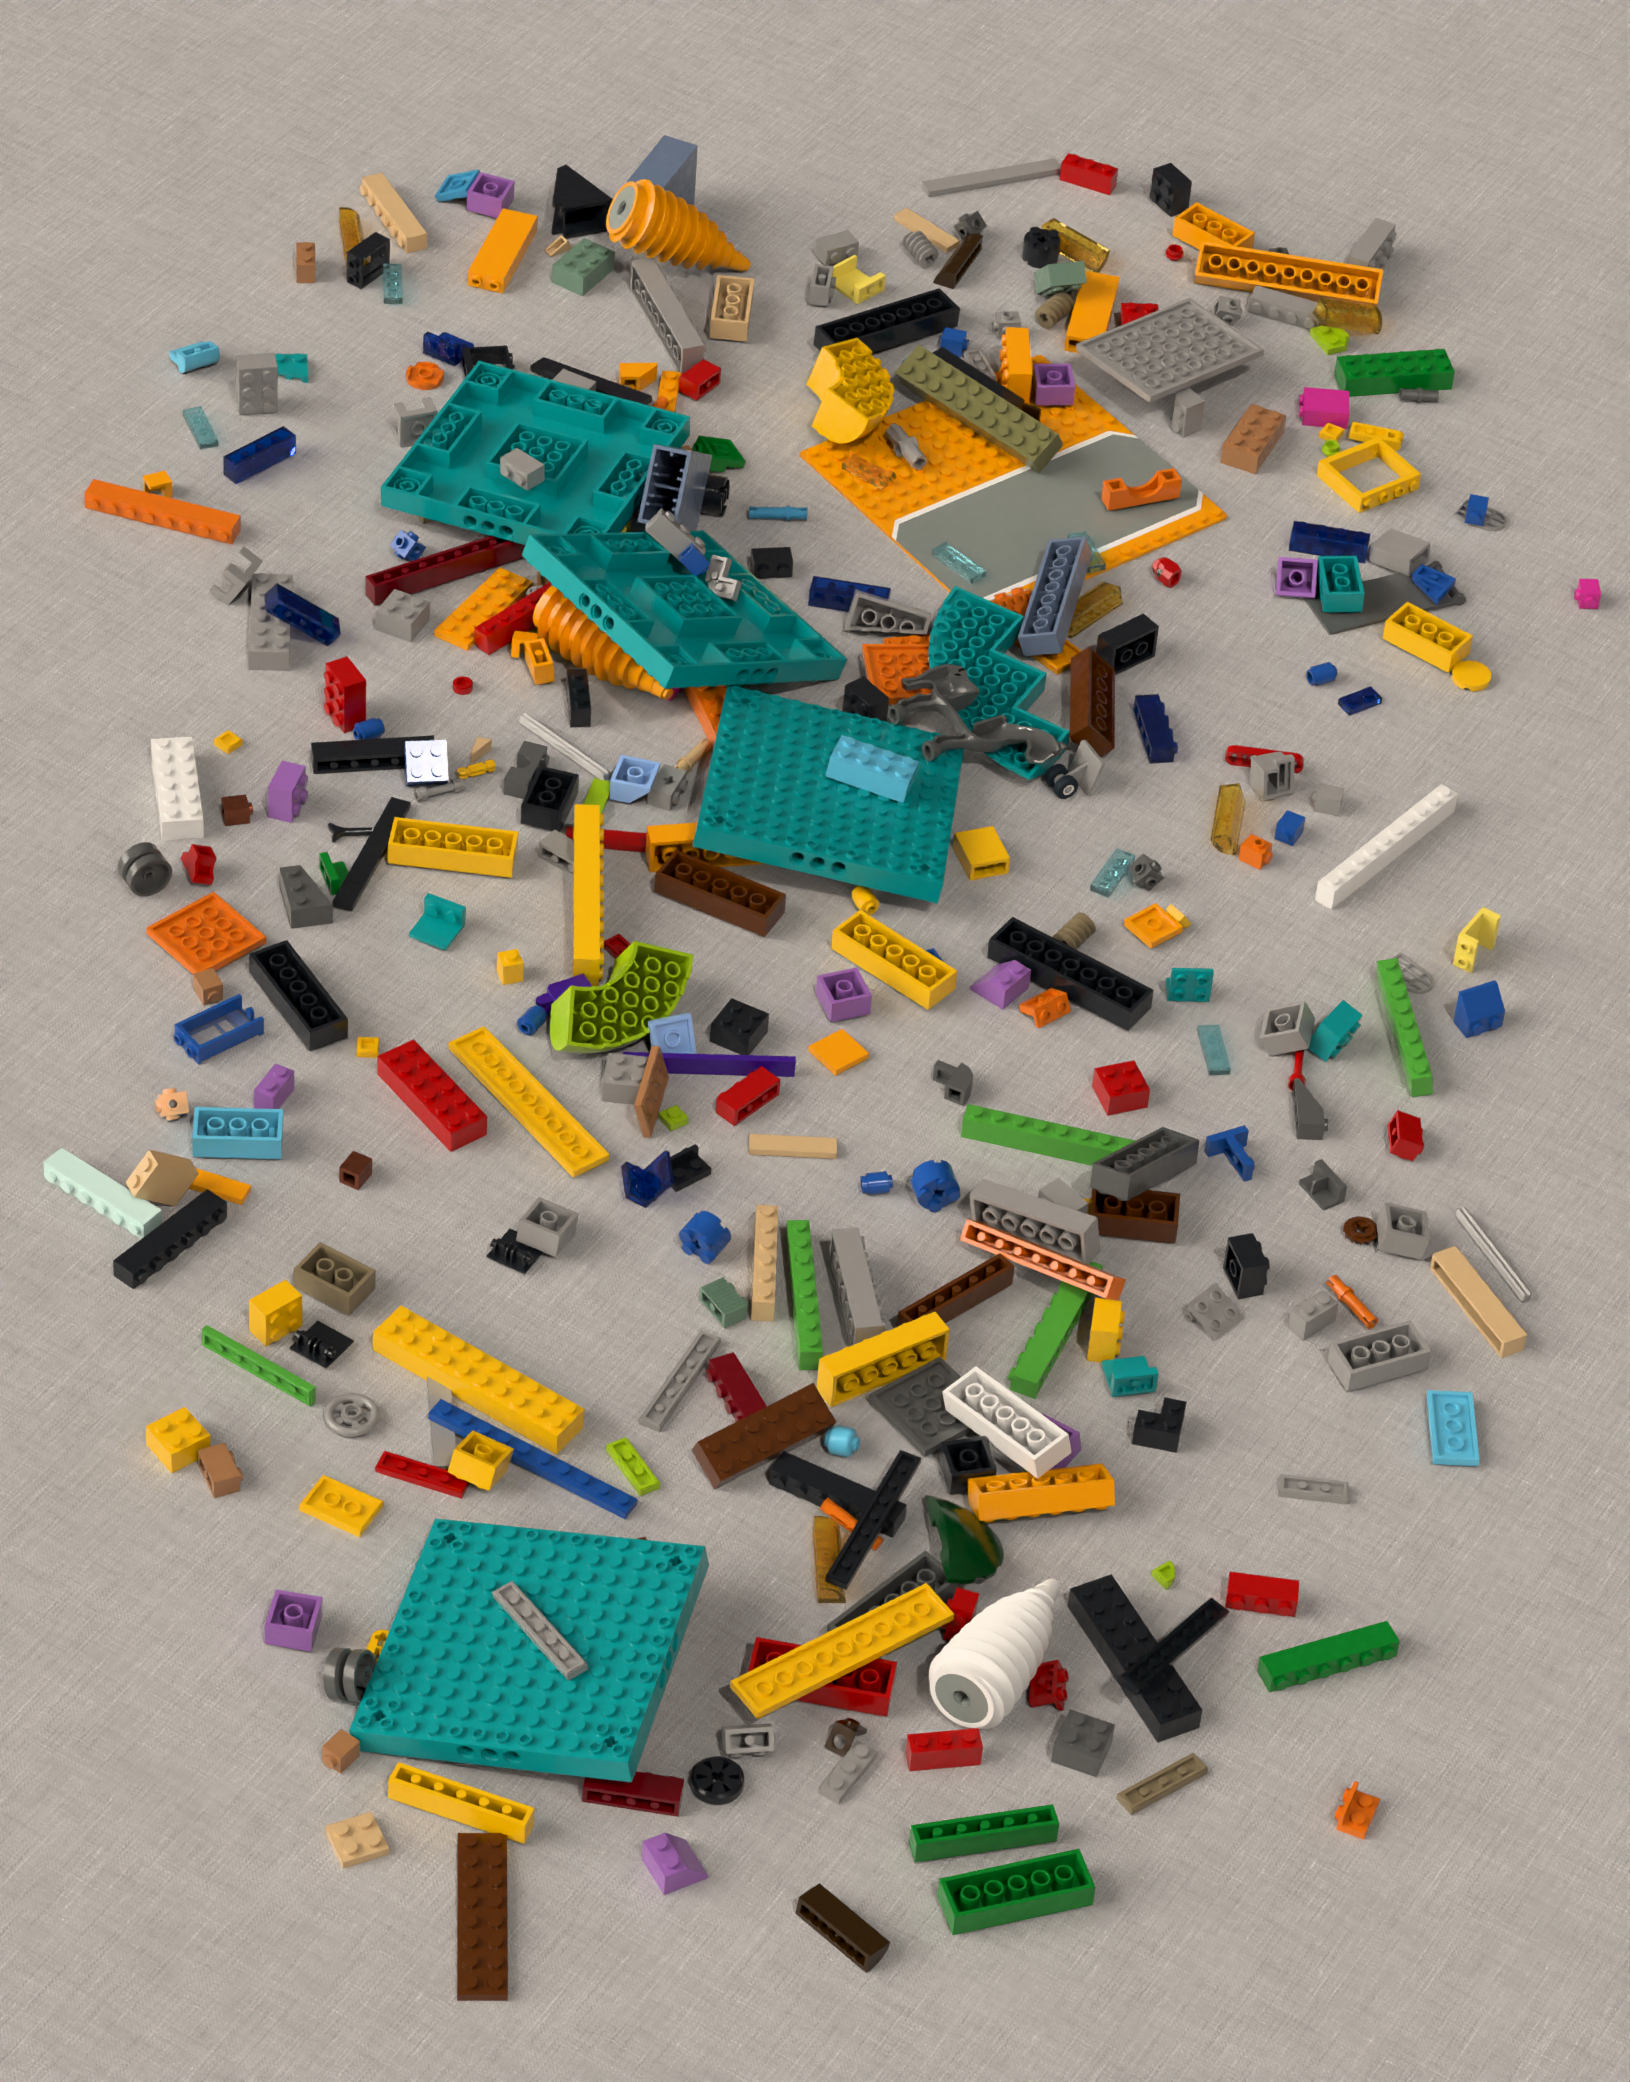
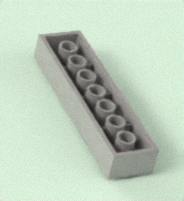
[630,257,706,374]

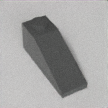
[1292,1078,1328,1140]

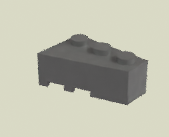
[280,865,333,929]

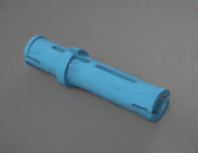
[749,505,808,521]

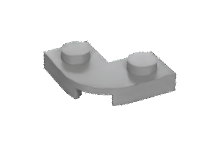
[705,555,742,601]

